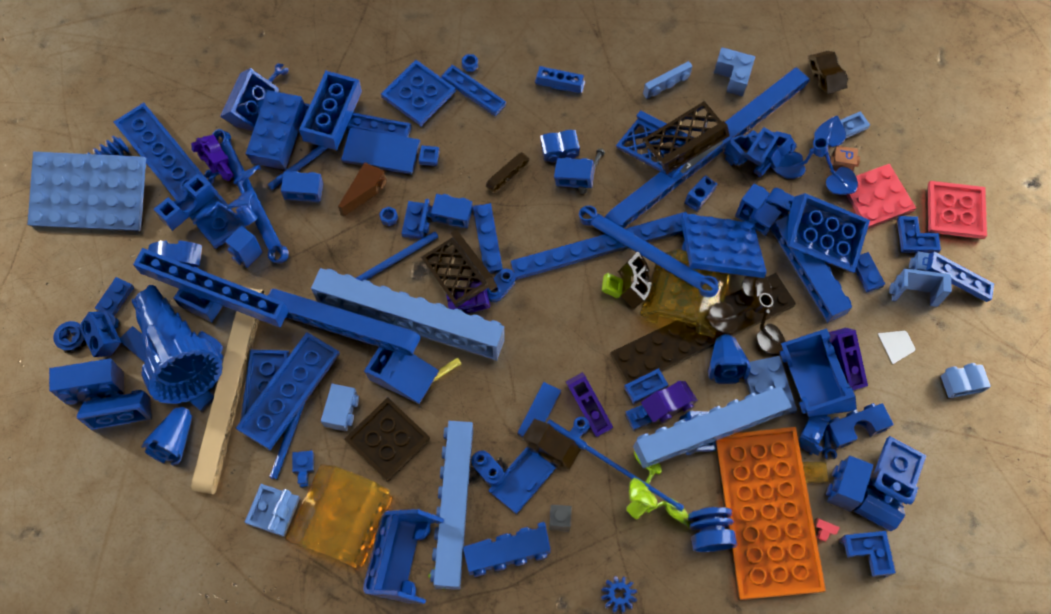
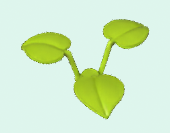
[626,450,691,529]

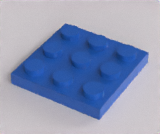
[381,60,456,126]

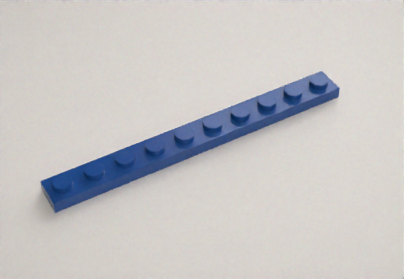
[510,212,687,280]

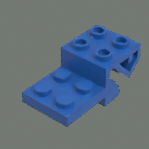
[854,436,926,531]

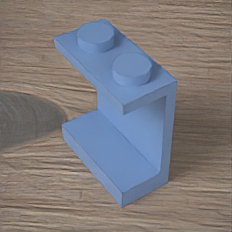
[889,268,951,307]

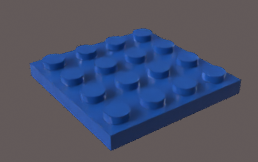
[681,213,767,278]

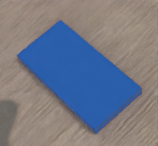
[341,128,420,174]
[240,349,290,421]

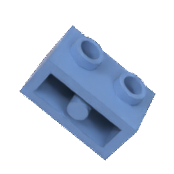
[321,384,359,432]

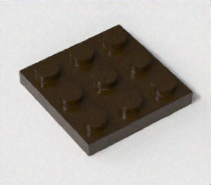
[344,397,430,481]

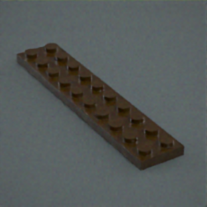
[610,273,796,384]

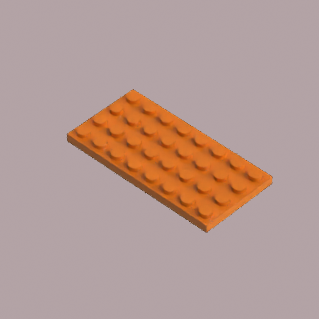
[716,427,826,600]

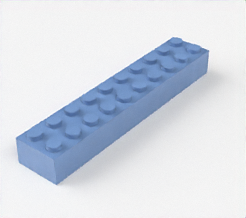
[311,268,505,360]

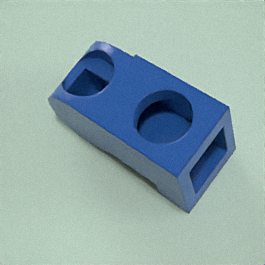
[684,176,718,212]

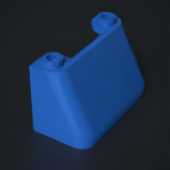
[780,328,857,417]

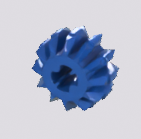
[601,576,637,613]

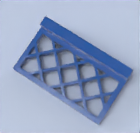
[616,110,695,178]

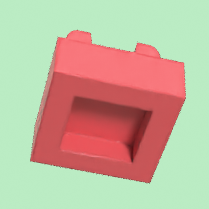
[814,517,840,542]

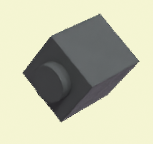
[549,505,572,532]

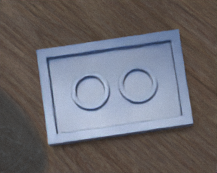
[745,356,797,416]

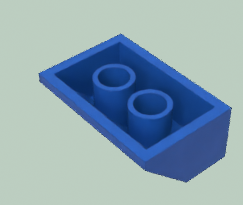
[220,68,279,131]
[77,390,152,430]

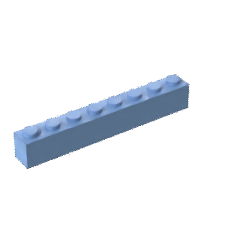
[633,386,792,469]
[430,421,473,590]

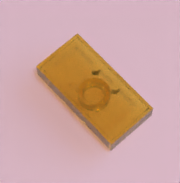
[802,462,828,483]

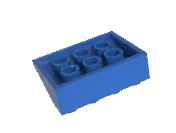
[787,193,870,273]

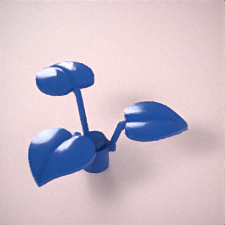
[773,116,858,195]
[193,165,261,226]

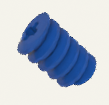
[87,136,131,156]

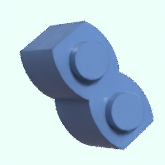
[941,363,991,398]

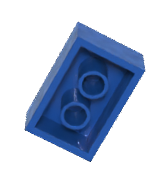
[49,358,125,405]

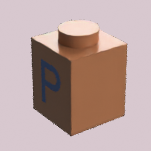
[831,146,860,171]

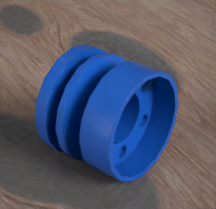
[688,507,737,552]

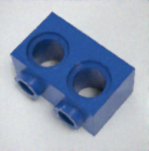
[79,311,121,357]

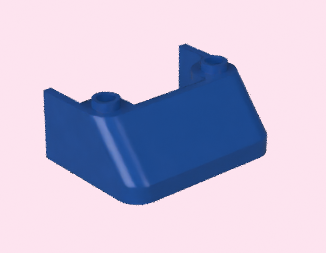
[363,509,444,604]

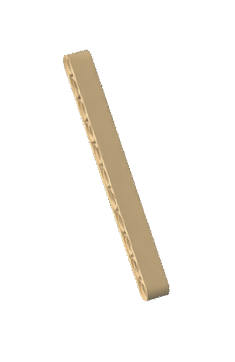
[191,288,265,494]

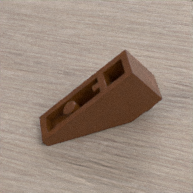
[338,162,387,216]

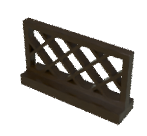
[642,101,730,174]
[421,230,497,308]

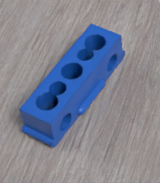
[535,66,585,93]

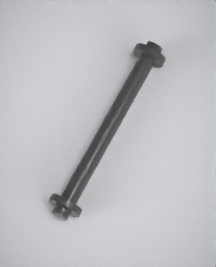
[579,148,605,194]

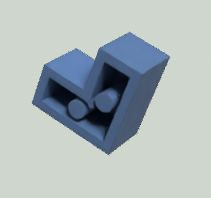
[714,47,755,96]

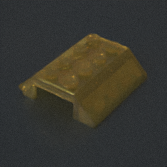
[640,249,732,337]
[285,464,393,568]

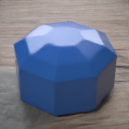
[462,54,478,72]
[379,207,398,226]

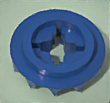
[53,321,85,351]

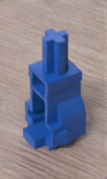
[724,129,769,166]
[754,131,797,177]
[798,414,831,456]

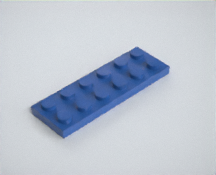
[236,332,340,451]

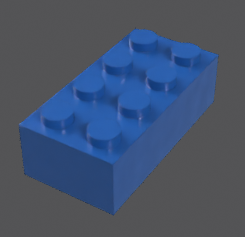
[299,71,362,150]
[245,90,306,170]

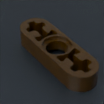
[486,152,530,193]

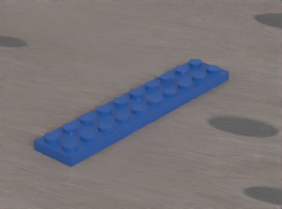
[114,103,246,249]

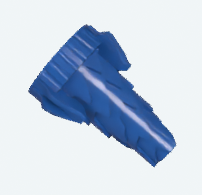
[132,285,223,404]

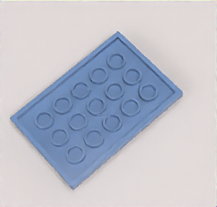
[27,152,146,231]

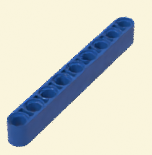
[268,289,421,356]

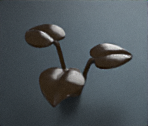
[707,275,786,354]

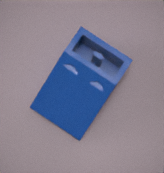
[364,347,439,404]

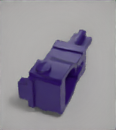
[191,135,234,181]

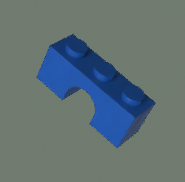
[154,173,216,231]
[825,403,894,450]

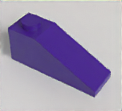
[829,327,868,390]
[566,372,614,437]

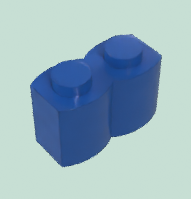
[540,130,580,162]

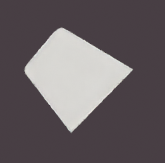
[878,331,915,364]

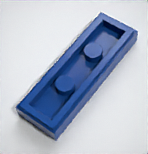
[517,382,561,437]

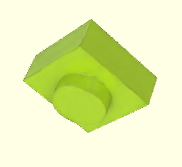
[602,273,623,298]

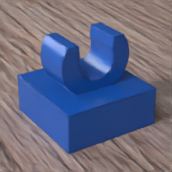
[625,405,652,431]

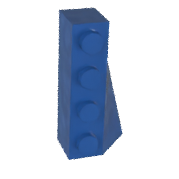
[463,522,551,577]

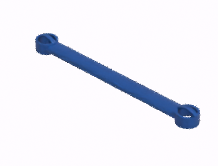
[212,129,289,264]
[579,206,718,298]

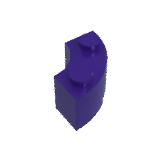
[641,381,698,424]

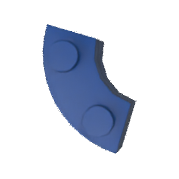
[148,240,202,267]

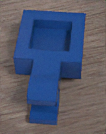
[292,451,314,487]

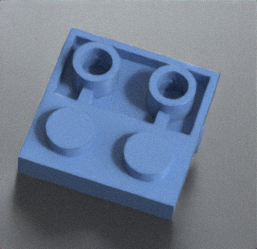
[244,484,300,537]

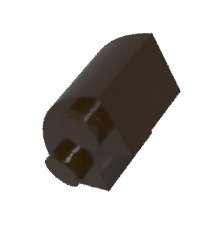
[808,51,848,94]
[617,251,651,309]
[522,419,581,470]

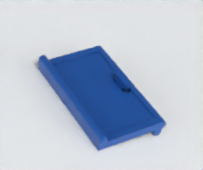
[489,447,556,514]

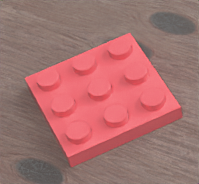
[846,163,916,229]
[928,181,987,239]

